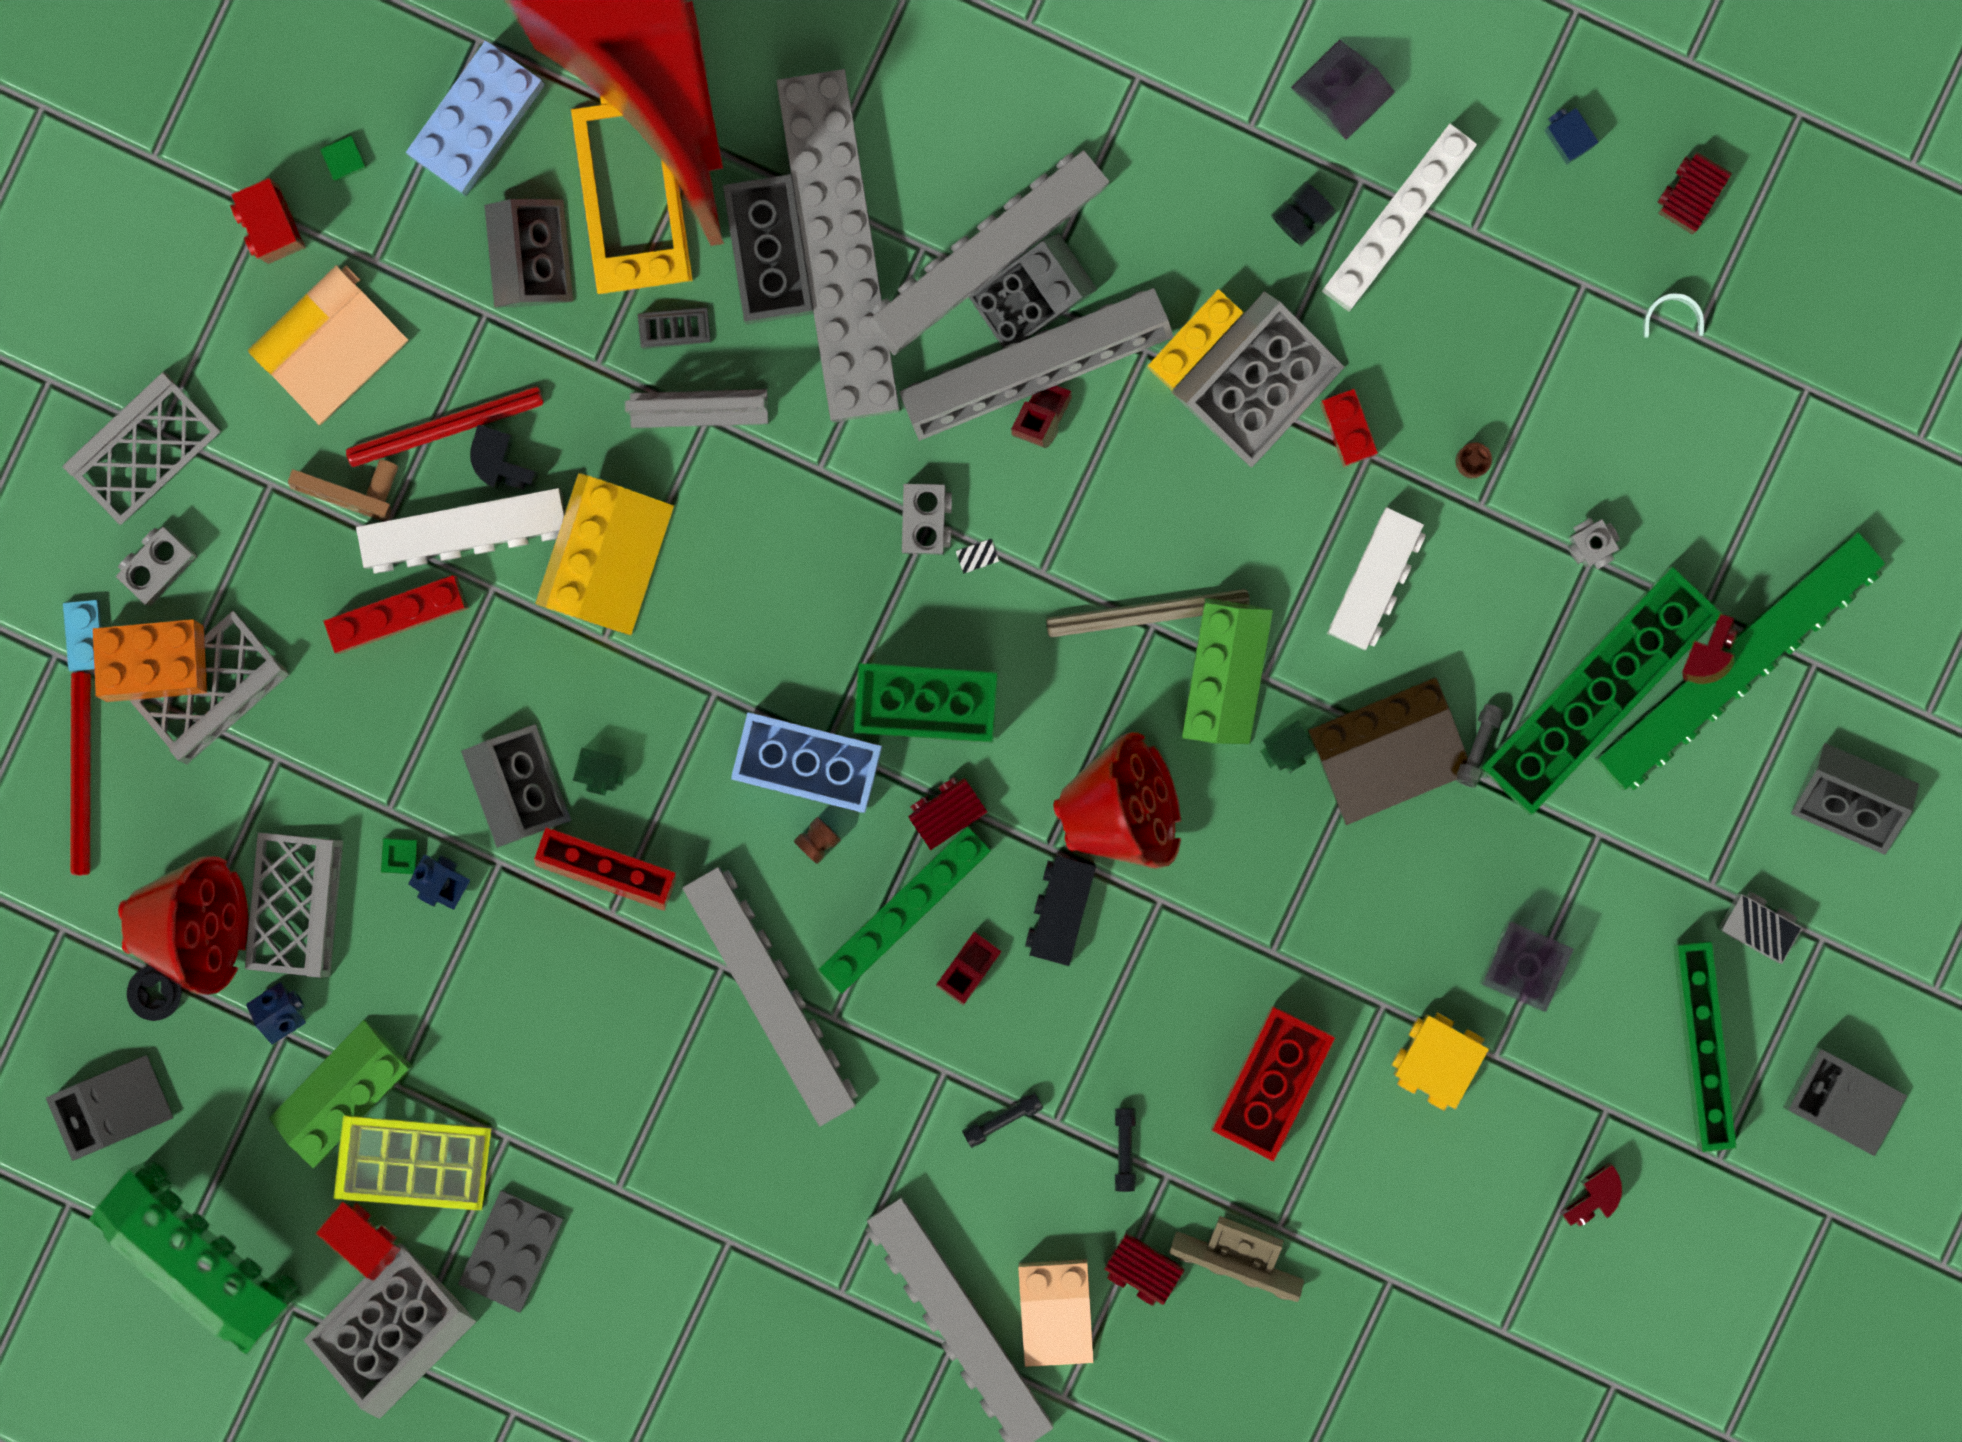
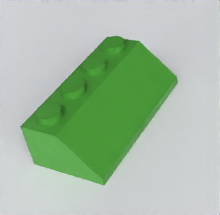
[1182,598,1273,744]
[269,1019,413,1168]

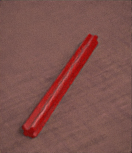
[346,387,543,467]
[70,672,91,876]

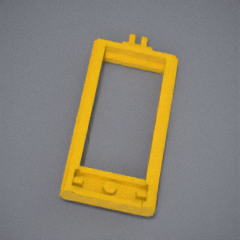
[571,95,693,294]

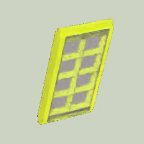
[334,1115,491,1210]

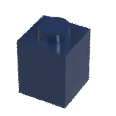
[1544,108,1599,165]

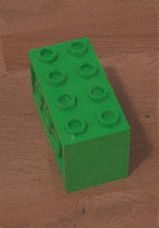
[854,663,998,742]

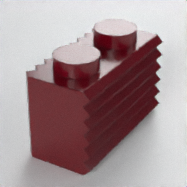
[1657,152,1732,235]
[908,776,988,851]
[1104,1232,1185,1306]

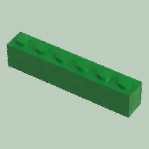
[818,826,991,994]
[1673,941,1737,1152]

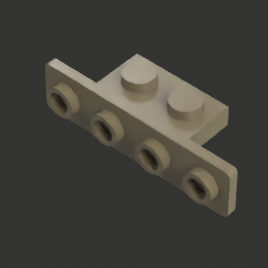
[1170,1216,1304,1302]

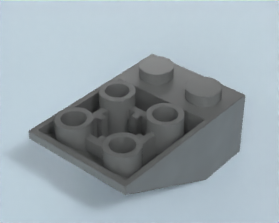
[969,233,1098,348]
[1783,1047,1907,1156]
[46,1055,174,1161]

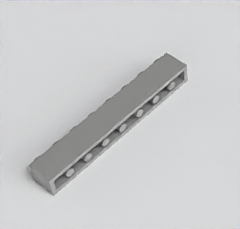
[868,150,1110,355]
[899,288,1173,441]
[682,867,858,1127]
[865,1196,1054,1442]

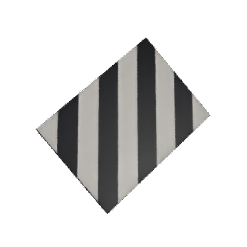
[956,539,999,574]

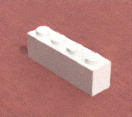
[1327,507,1426,650]

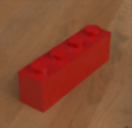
[323,575,469,654]
[534,827,677,911]

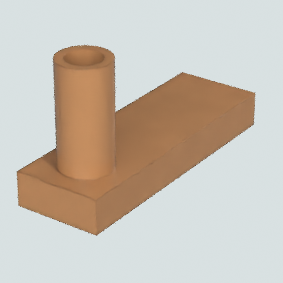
[288,459,398,522]

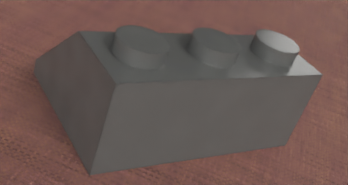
[484,199,573,308]
[461,724,571,848]
[1791,743,1919,855]

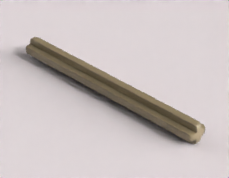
[1046,589,1250,637]

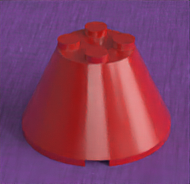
[1053,732,1181,868]
[118,856,248,995]

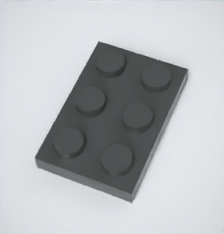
[458,1190,564,1313]

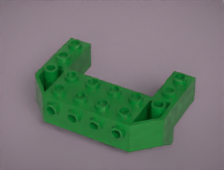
[89,1161,302,1355]

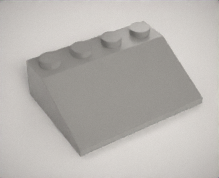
[1171,292,1344,468]
[304,1243,476,1419]

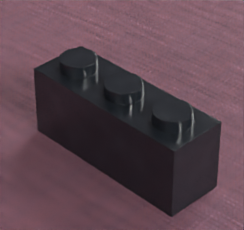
[1025,855,1096,966]

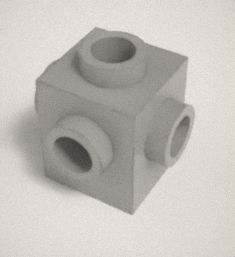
[1568,518,1620,569]

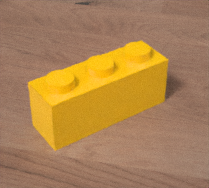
[1147,289,1244,391]

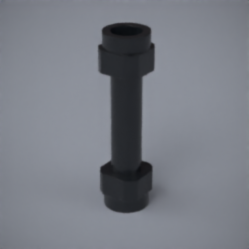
[962,1091,1044,1149]
[1115,1108,1136,1192]

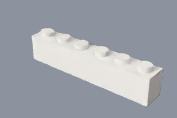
[1322,124,1477,312]
[356,488,566,574]

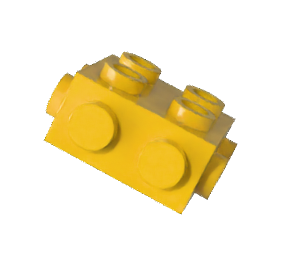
[1391,1012,1489,1111]

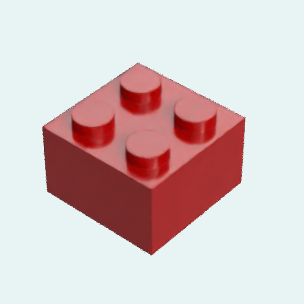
[230,178,306,264]

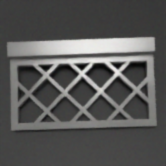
[62,371,221,525]
[625,389,769,428]
[130,611,290,765]
[245,833,343,978]

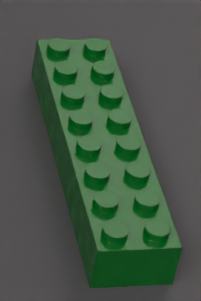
[1479,567,1722,815]

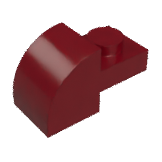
[1011,385,1072,448]
[1682,614,1738,684]
[935,932,1002,1005]
[1560,1162,1622,1227]

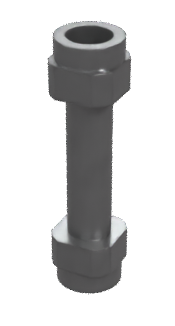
[1456,704,1504,788]

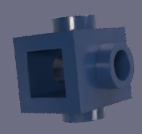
[408,854,470,910]
[246,982,306,1045]

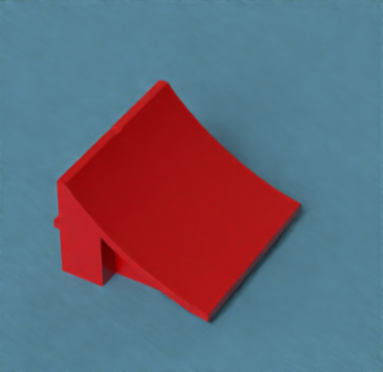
[507,0,724,246]

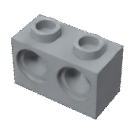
[902,484,952,555]
[115,527,198,606]

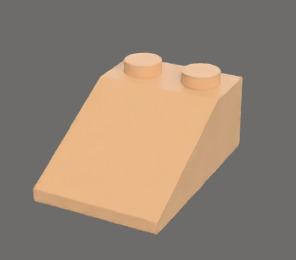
[1018,1259,1093,1367]

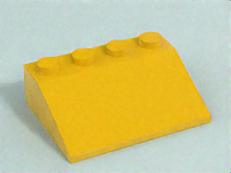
[535,473,674,636]

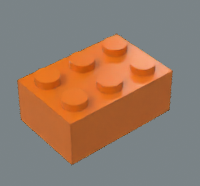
[93,619,207,702]

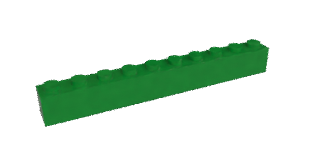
[1595,532,1886,791]

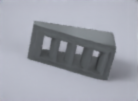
[638,308,711,349]

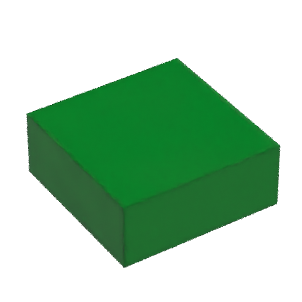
[320,136,366,182]
[381,838,419,874]

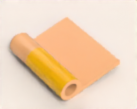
[247,265,409,426]

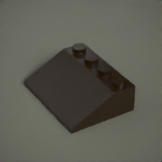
[1307,677,1468,825]

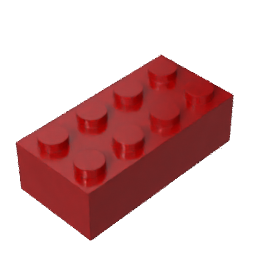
[1211,1005,1335,1162]

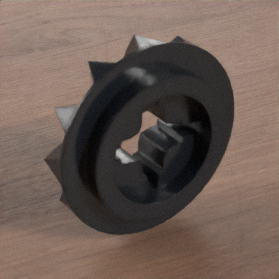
[127,966,183,1021]

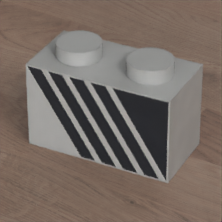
[1718,891,1802,964]

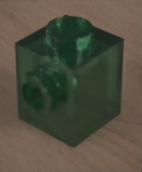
[1260,720,1316,773]
[573,747,628,796]

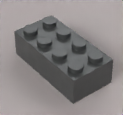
[723,174,814,325]

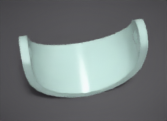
[1643,293,1704,338]

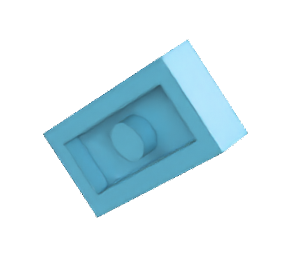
[63,600,102,671]

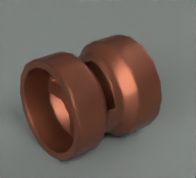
[1455,443,1492,479]
[793,816,841,864]

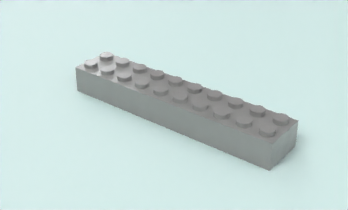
[776,69,900,423]

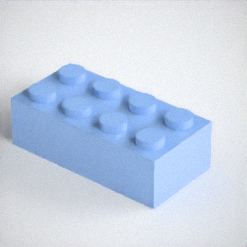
[405,40,545,196]
[731,712,883,813]

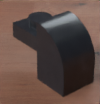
[470,425,538,490]

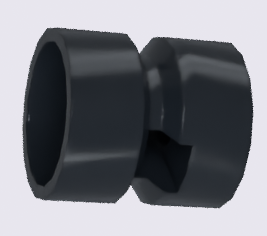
[1271,181,1336,247]

